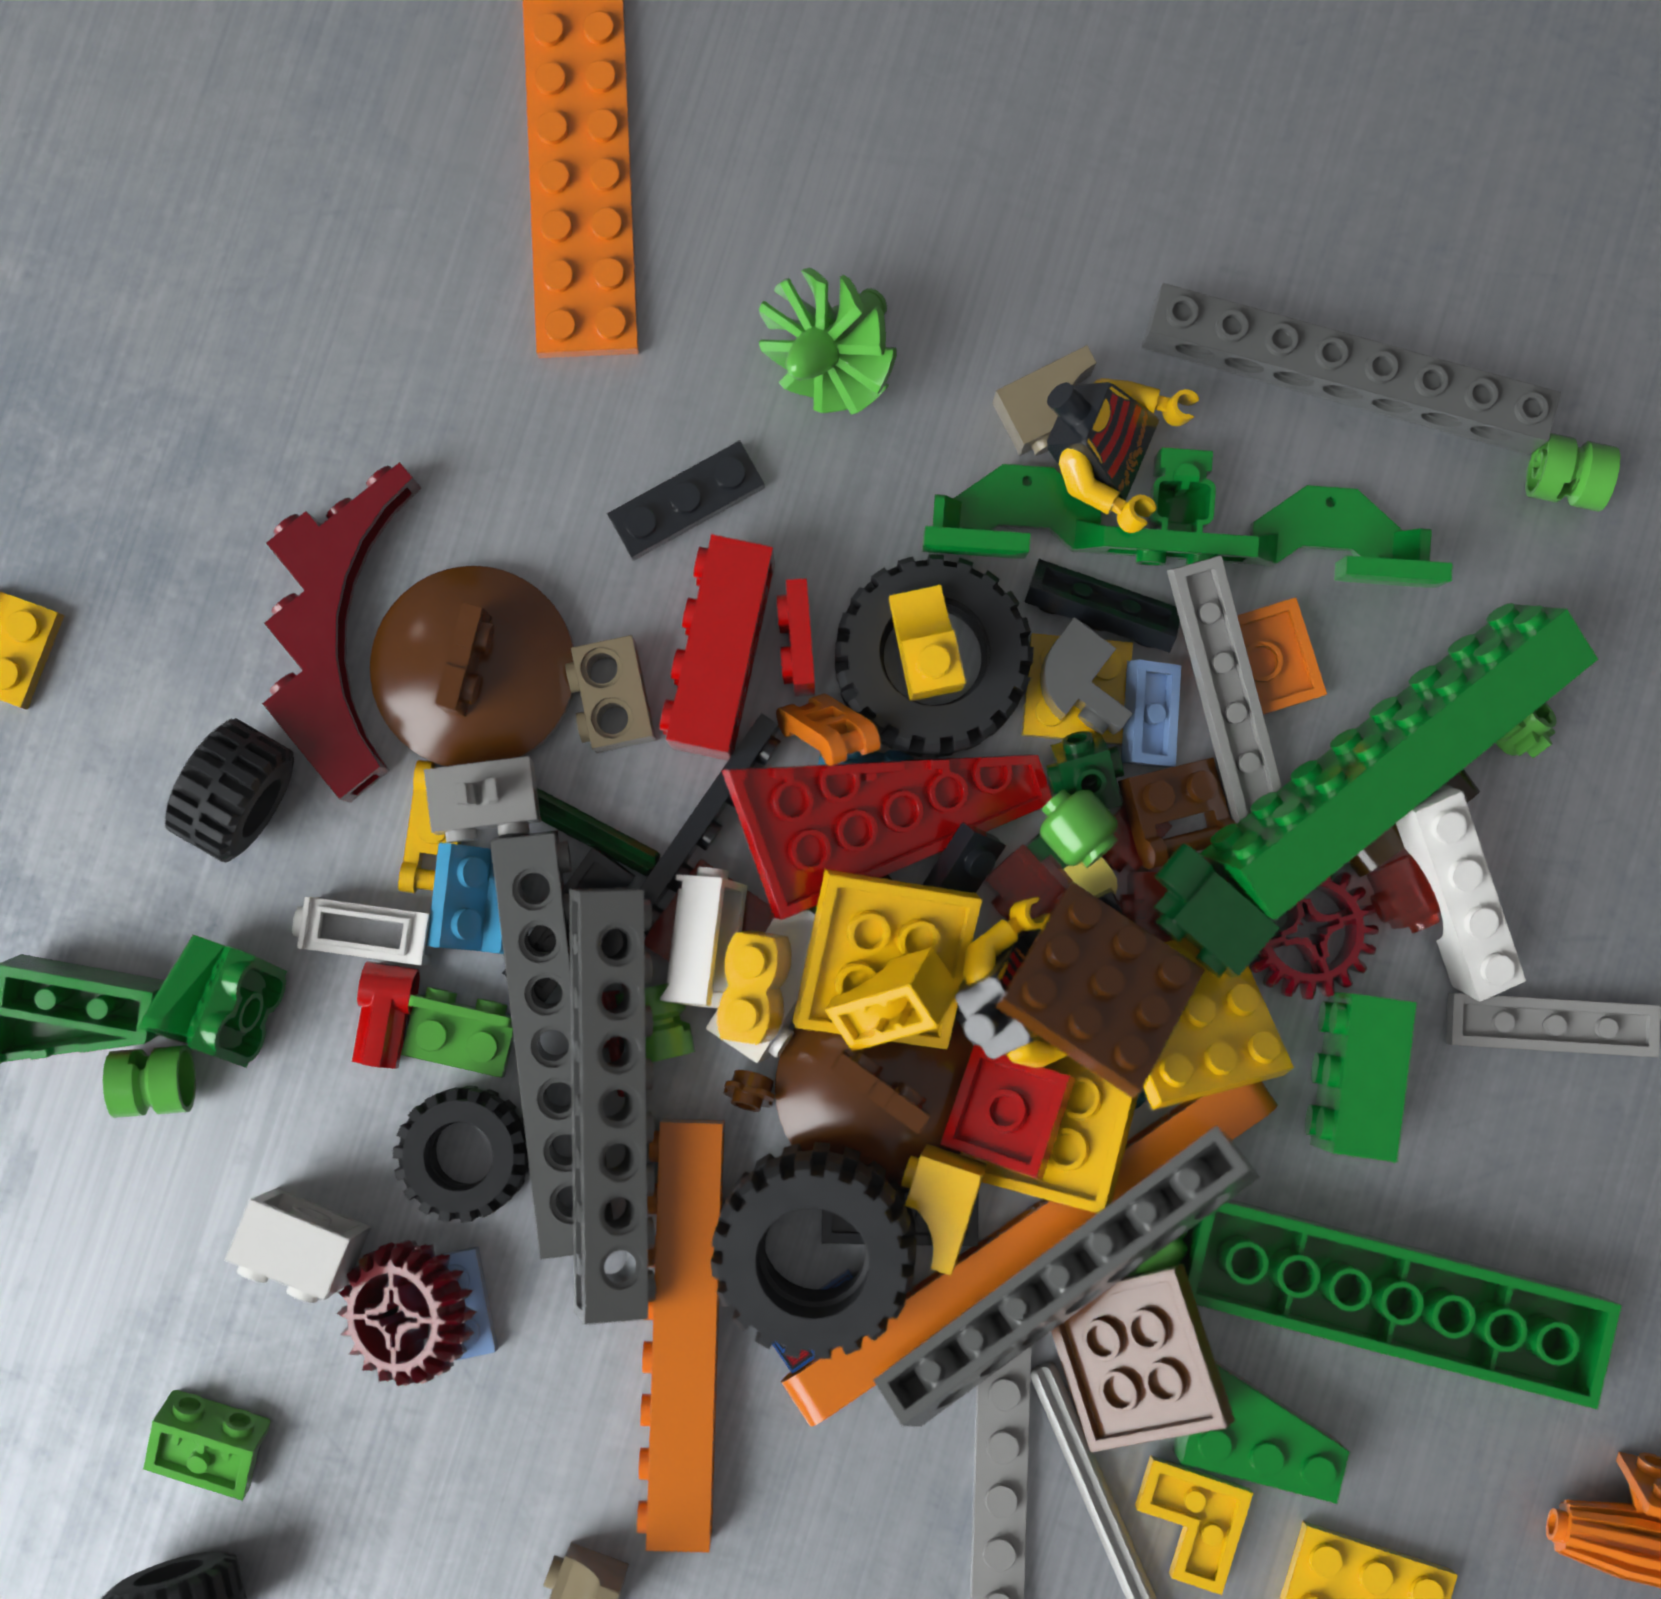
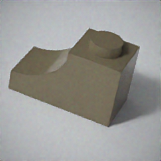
[992,345,1096,456]
[543,1542,629,1599]

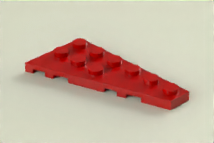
[722,754,1052,920]

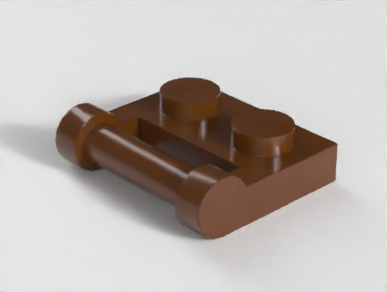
[1118,757,1236,869]

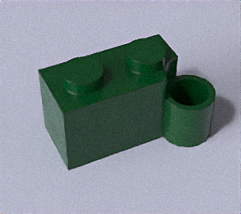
[1151,843,1280,978]

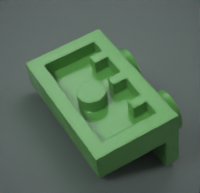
[401,987,514,1078]
[143,1390,271,1501]

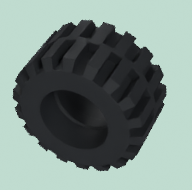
[165,718,294,863]
[393,1086,530,1223]
[101,1551,247,1599]

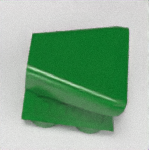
[138,934,287,1068]

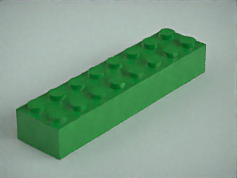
[1199,603,1599,920]
[1180,1199,1622,1410]

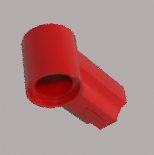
[352,961,420,1069]

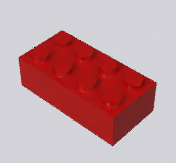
[659,534,775,761]

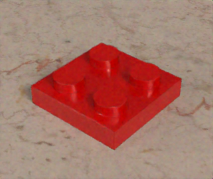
[776,578,815,697]
[940,1044,1076,1180]

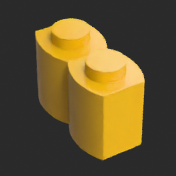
[717,930,792,1045]

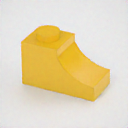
[888,585,966,701]
[825,947,959,1051]
[901,1144,987,1276]

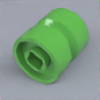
[1525,433,1621,512]
[615,983,696,1062]
[103,1045,196,1118]

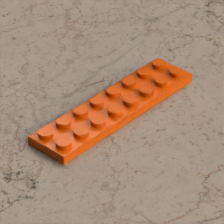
[523,0,639,358]

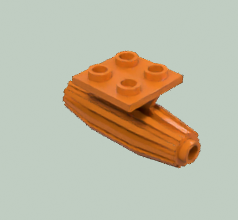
[1546,1452,1661,1588]

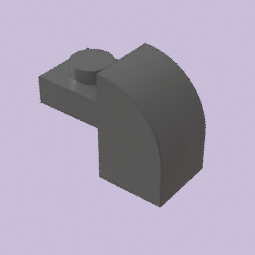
[1040,617,1133,735]

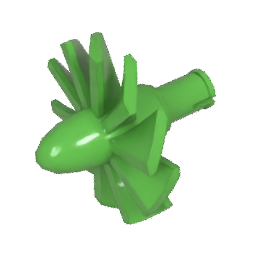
[759,268,897,415]

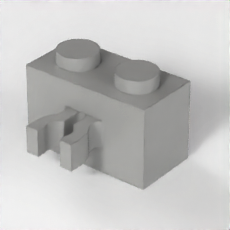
[424,756,541,843]

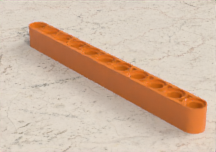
[781,1081,1278,1427]

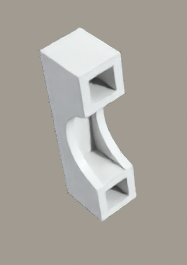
[1396,785,1526,1002]

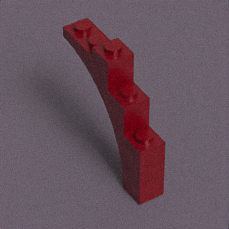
[262,462,422,803]

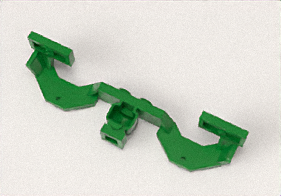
[922,447,1453,588]

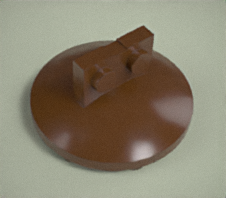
[370,566,574,767]
[775,1019,973,1190]

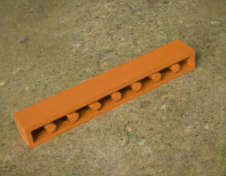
[637,1118,725,1553]

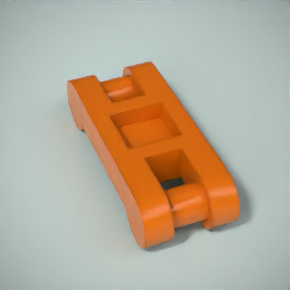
[776,693,880,766]

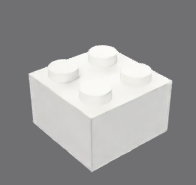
[225,1188,371,1303]

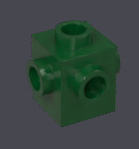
[1046,731,1124,809]

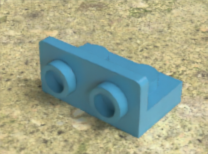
[427,843,504,954]

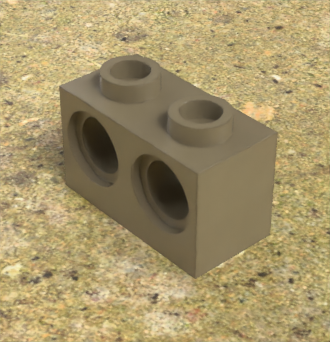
[565,635,657,753]

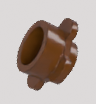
[723,1070,775,1112]

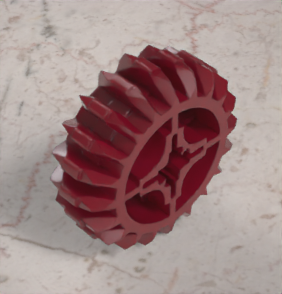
[1249,872,1379,1000]
[336,1240,477,1386]

